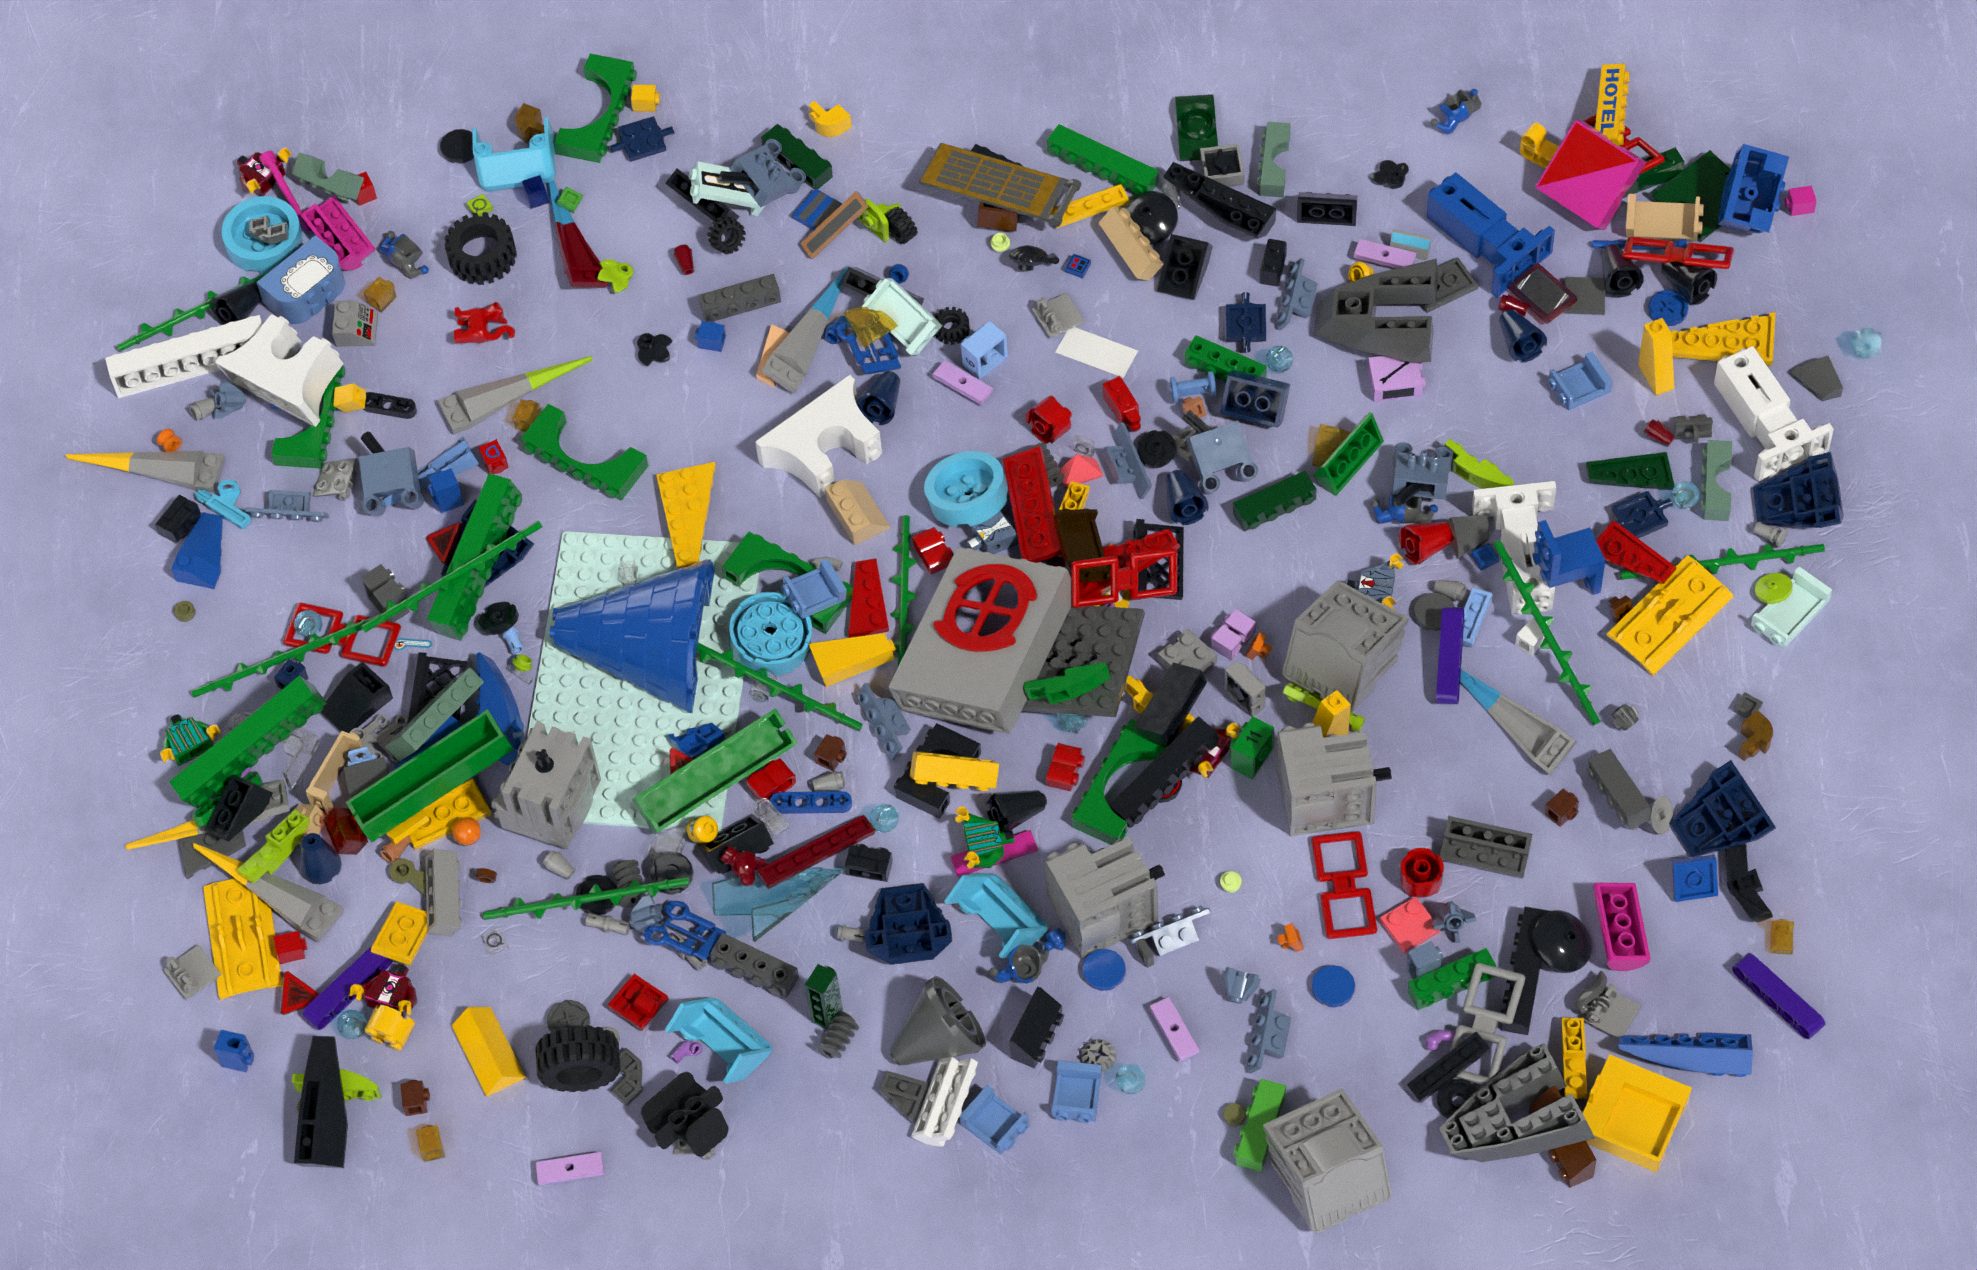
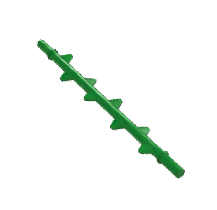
[116,267,275,352]
[892,515,917,666]
[361,520,542,633]
[1493,540,1601,726]
[1620,544,1825,580]
[191,613,382,698]
[697,641,863,731]
[483,877,690,920]

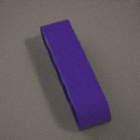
[1436,607,1464,704]
[302,946,393,1030]
[1732,953,1826,1039]

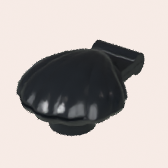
[1009,245,1059,271]

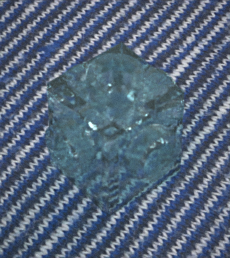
[1851,328,1882,358]
[1056,713,1088,734]

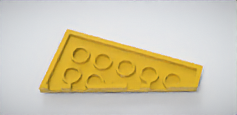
[1670,312,1776,366]
[656,462,716,569]

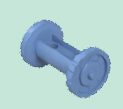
[1170,371,1216,403]

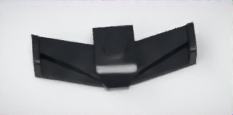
[1725,843,1773,922]

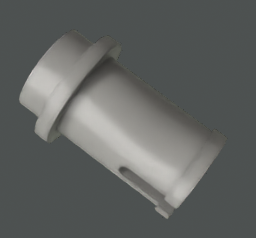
[837,924,865,943]

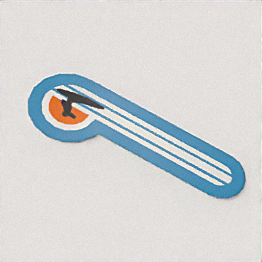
[394,638,432,651]

